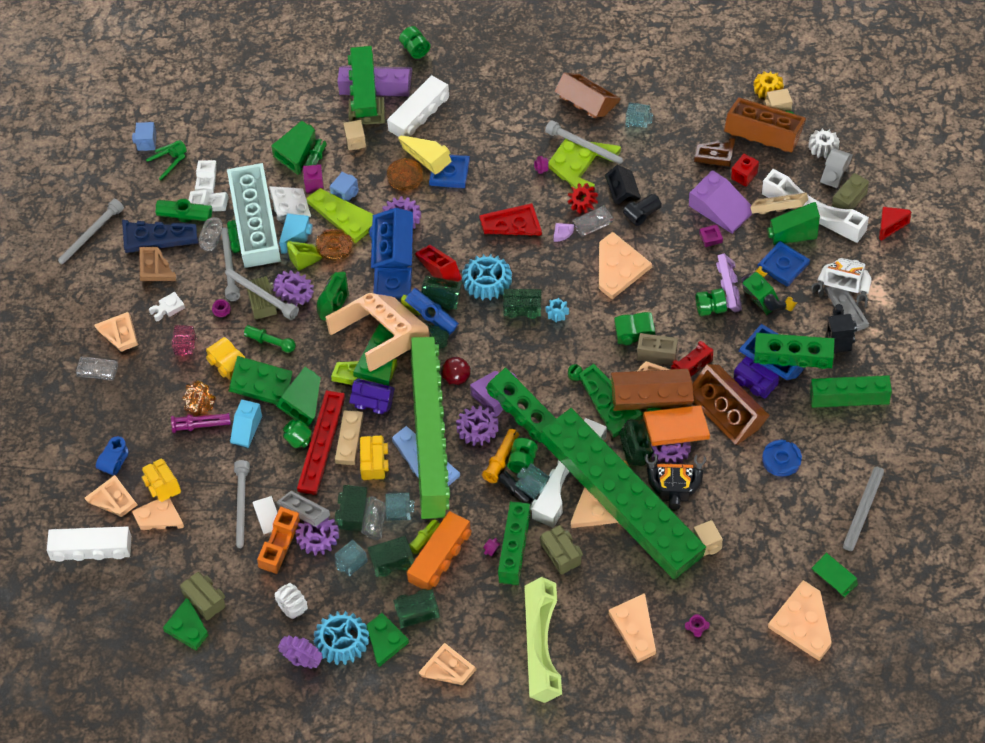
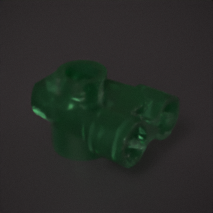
[426,324,449,349]

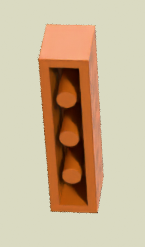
[407,511,472,592]

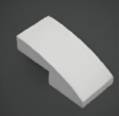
[195,160,217,194]
[189,190,229,211]

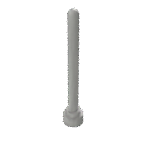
[545,120,623,164]
[58,198,124,264]
[221,228,240,301]
[225,268,299,320]
[234,460,250,548]

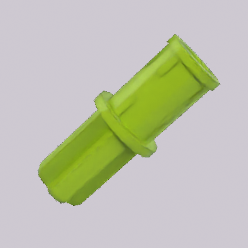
[408,519,440,554]

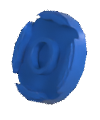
[762,440,802,477]

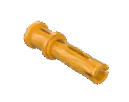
[482,429,519,483]

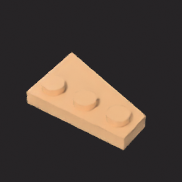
[609,593,656,663]

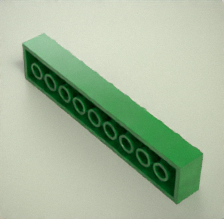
[540,408,706,580]

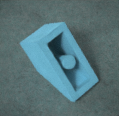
[279,213,313,254]
[230,399,262,448]

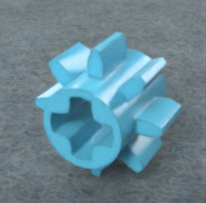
[546,298,569,322]

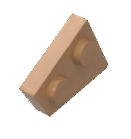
[139,247,176,281]

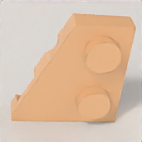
[95,312,138,352]
[85,475,137,517]
[132,498,184,530]
[419,643,476,685]

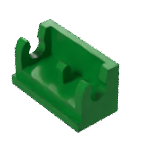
[811,552,858,598]

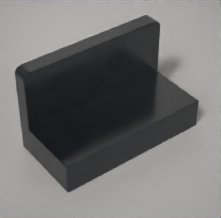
[605,164,641,205]

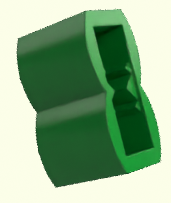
[614,312,655,345]

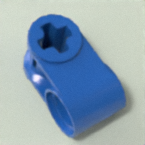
[96,436,129,476]

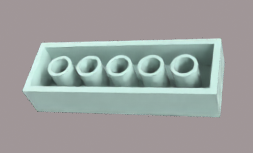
[227,163,281,268]

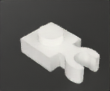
[149,292,185,321]

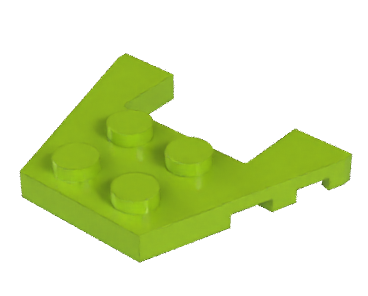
[548,138,621,198]

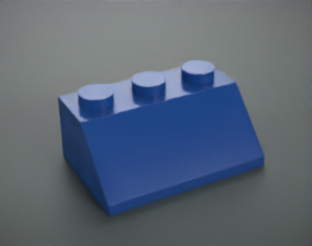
[371,207,413,269]
[739,324,806,380]

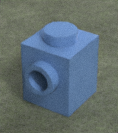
[132,122,157,151]
[330,172,359,202]

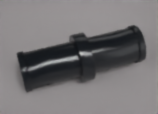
[498,471,534,504]

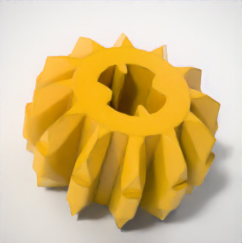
[753,71,784,100]

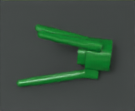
[146,140,187,180]

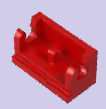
[671,341,714,377]

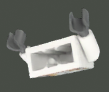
[811,258,871,308]

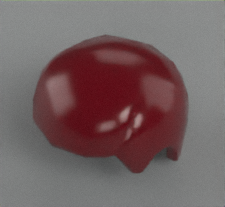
[441,357,471,385]

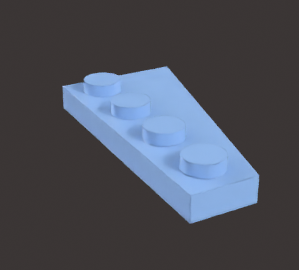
[392,426,460,486]

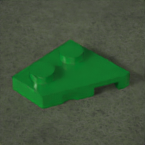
[163,598,208,651]
[366,613,409,667]

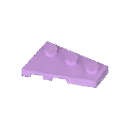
[716,253,742,312]

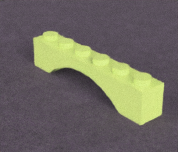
[525,577,562,703]

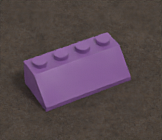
[338,66,412,97]

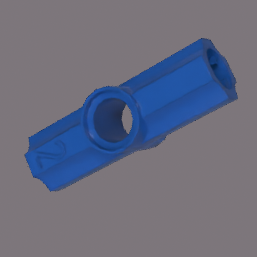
[405,288,459,336]

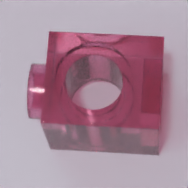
[172,325,196,356]

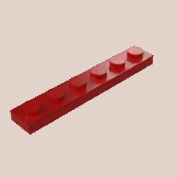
[297,390,345,495]

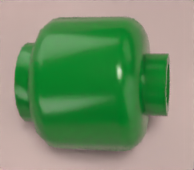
[283,419,312,448]

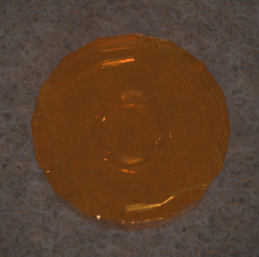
[387,158,423,190]
[316,229,353,260]

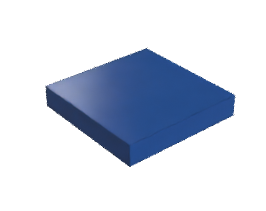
[429,155,470,188]
[757,241,810,287]
[373,267,412,301]

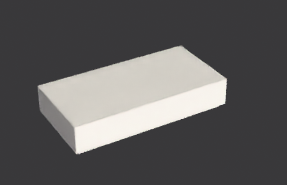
[253,496,277,538]

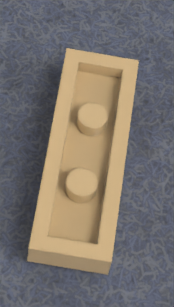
[750,193,808,214]
[335,410,363,465]

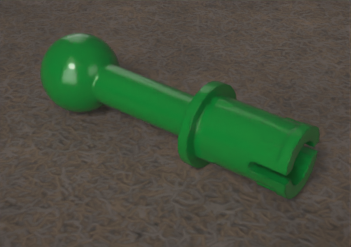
[244,325,296,353]

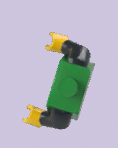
[742,266,797,316]

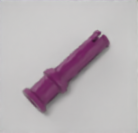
[171,413,231,433]

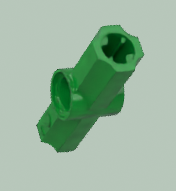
[155,199,213,223]

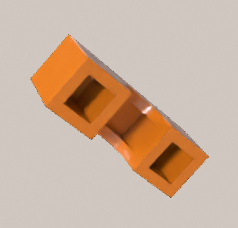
[257,506,300,574]

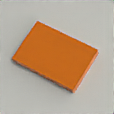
[643,405,710,446]

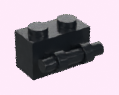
[825,304,857,353]

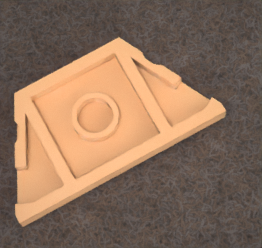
[571,488,619,528]

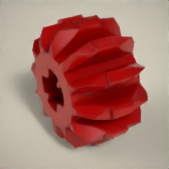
[567,183,598,214]

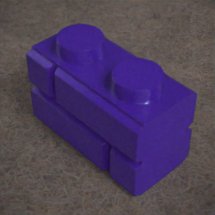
[733,356,779,399]
[350,378,395,414]

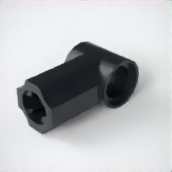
[623,194,662,226]

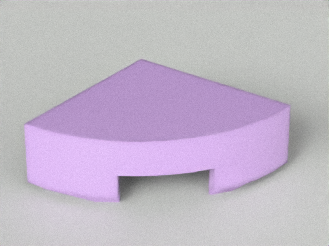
[554,223,574,242]

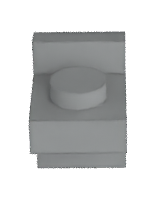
[820,148,853,188]

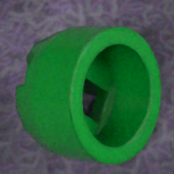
[567,364,583,381]

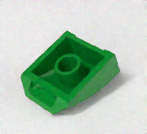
[316,272,349,321]

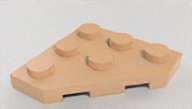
[599,232,652,299]
[768,580,832,661]

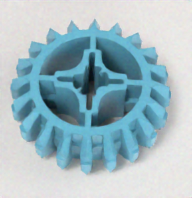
[462,254,512,301]
[313,611,369,665]

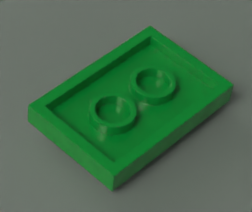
[228,356,293,405]

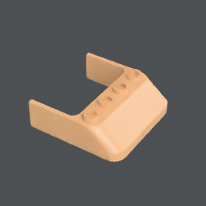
[326,293,430,372]

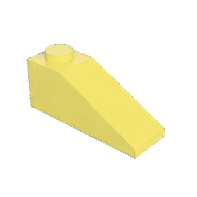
[398,135,452,175]

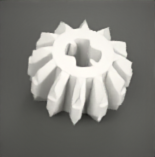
[808,128,840,160]
[275,583,308,619]

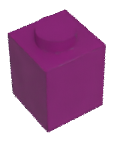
[303,164,324,194]

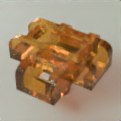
[182,380,216,416]

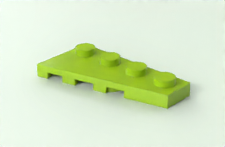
[306,188,374,243]

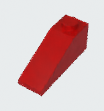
[415,245,462,288]

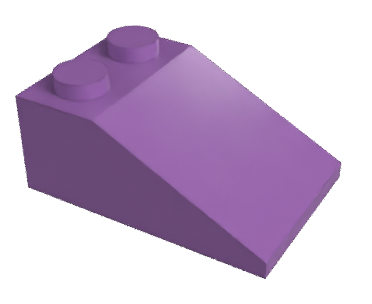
[689,170,752,234]

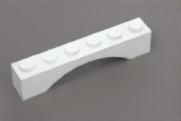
[762,169,869,243]
[530,418,607,528]

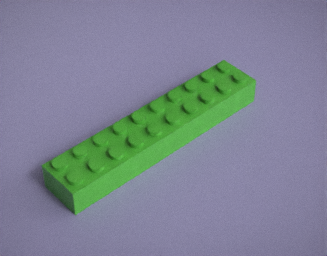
[411,337,450,519]

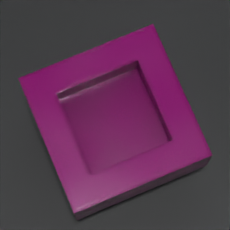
[699,224,723,247]

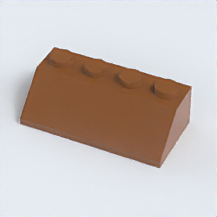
[724,97,806,152]
[692,364,770,445]
[611,369,694,411]

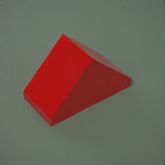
[879,207,912,241]

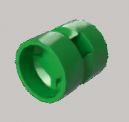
[399,26,431,59]
[695,288,727,317]
[507,438,538,475]

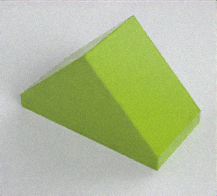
[287,241,323,271]

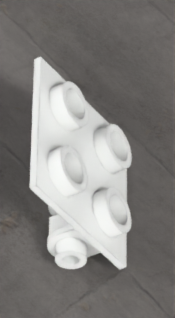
[269,186,311,223]

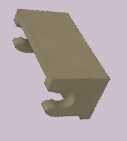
[637,333,678,365]

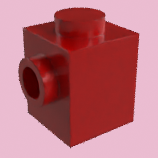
[731,154,759,187]

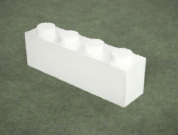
[387,75,449,137]
[47,527,132,562]

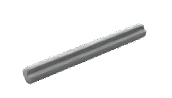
[843,467,884,551]

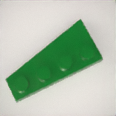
[353,323,394,386]
[579,364,643,438]

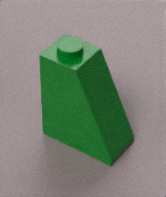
[271,121,316,175]
[767,202,820,245]
[276,367,321,427]

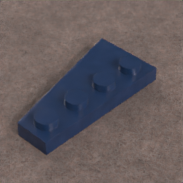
[122,220,198,253]

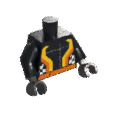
[645,453,707,510]

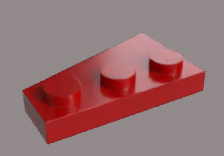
[479,203,542,236]

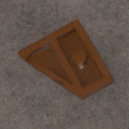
[694,138,735,167]

